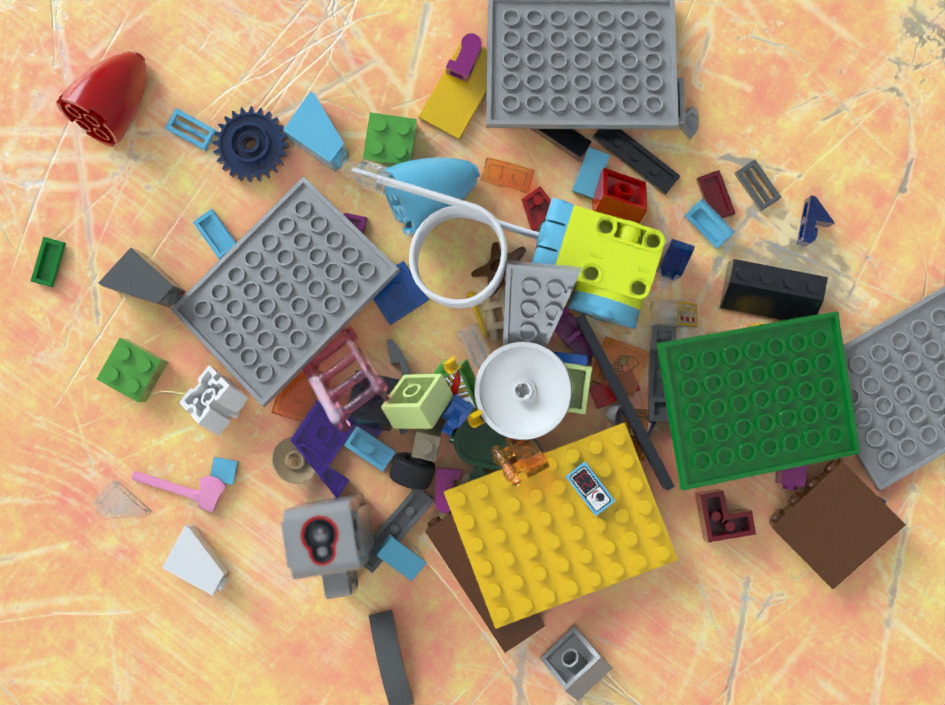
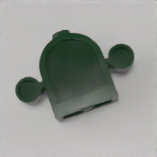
[449,417,513,481]

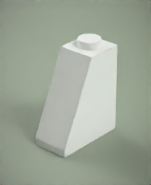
[162,523,229,595]

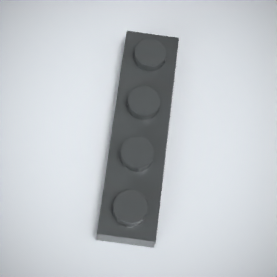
[364,489,435,573]

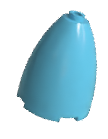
[380,157,480,237]

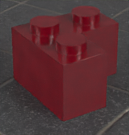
[695,489,756,543]

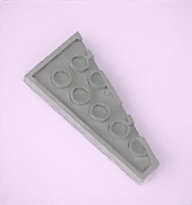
[503,260,582,347]

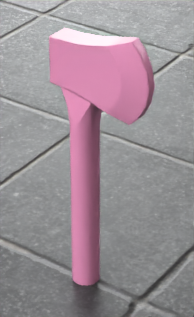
[132,471,226,512]

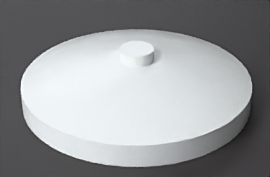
[475,342,572,440]

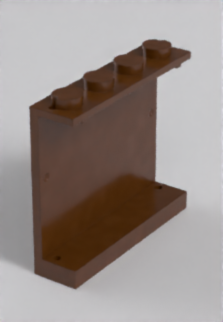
[769,458,906,589]

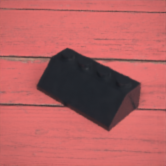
[719,259,828,320]

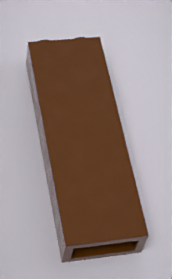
[425,512,545,653]

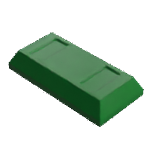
[30,237,66,288]

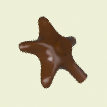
[471,242,526,298]

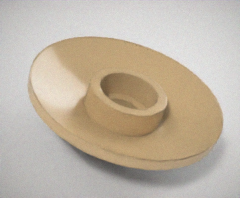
[272,437,315,484]

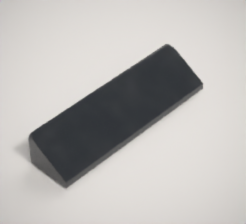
[529,128,592,161]

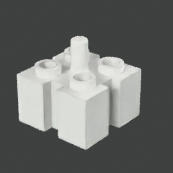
[179,365,249,436]

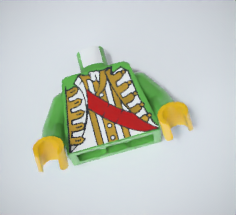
[434,356,485,428]

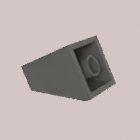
[98,247,185,308]

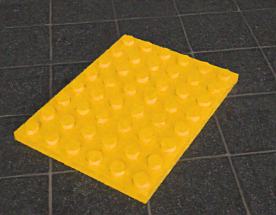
[444,423,678,629]

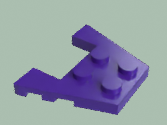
[290,400,382,497]

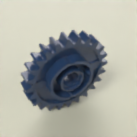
[213,106,289,183]

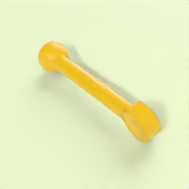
[466,291,488,338]

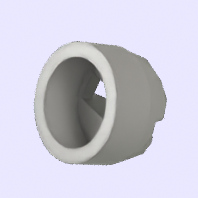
[606,405,626,425]

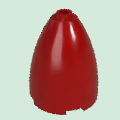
[56,51,147,147]

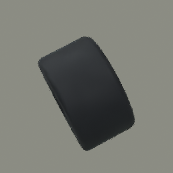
[389,452,436,490]

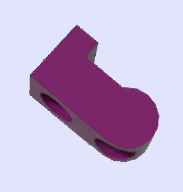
[446,33,482,83]
[435,468,461,513]

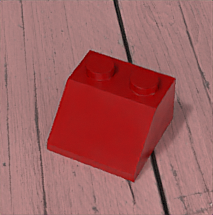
[592,167,647,224]

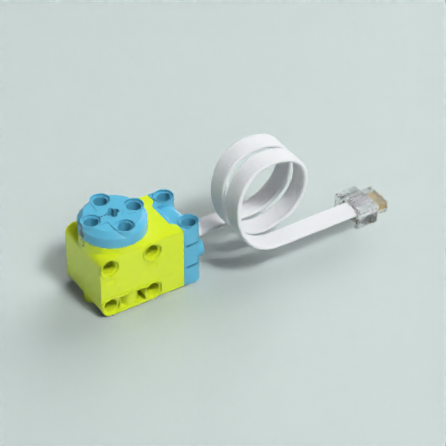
[340,159,665,329]

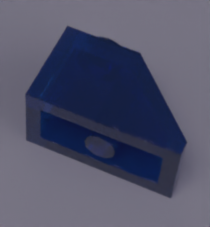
[656,239,695,281]

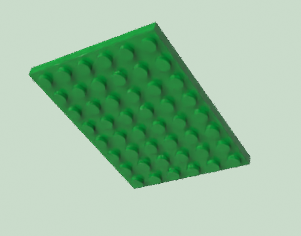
[657,311,860,491]

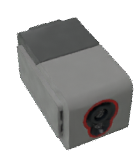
[281,493,375,599]

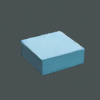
[210,457,239,485]

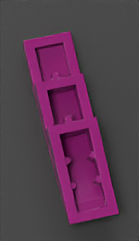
[554,305,593,357]

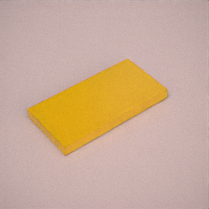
[418,43,487,141]

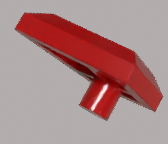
[521,186,551,231]

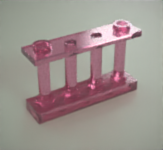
[303,327,391,433]

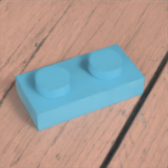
[344,425,396,472]

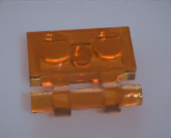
[491,437,550,487]

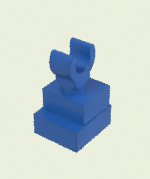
[441,394,473,436]

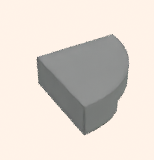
[678,106,698,140]

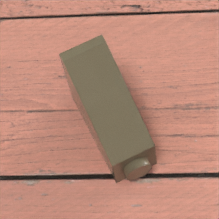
[411,415,445,462]

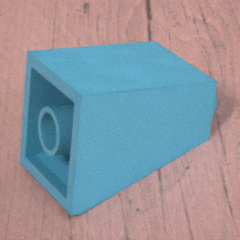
[283,91,349,172]

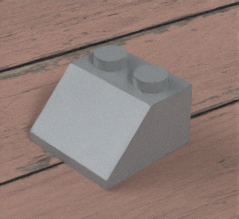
[540,626,612,701]

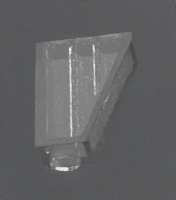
[455,322,491,377]

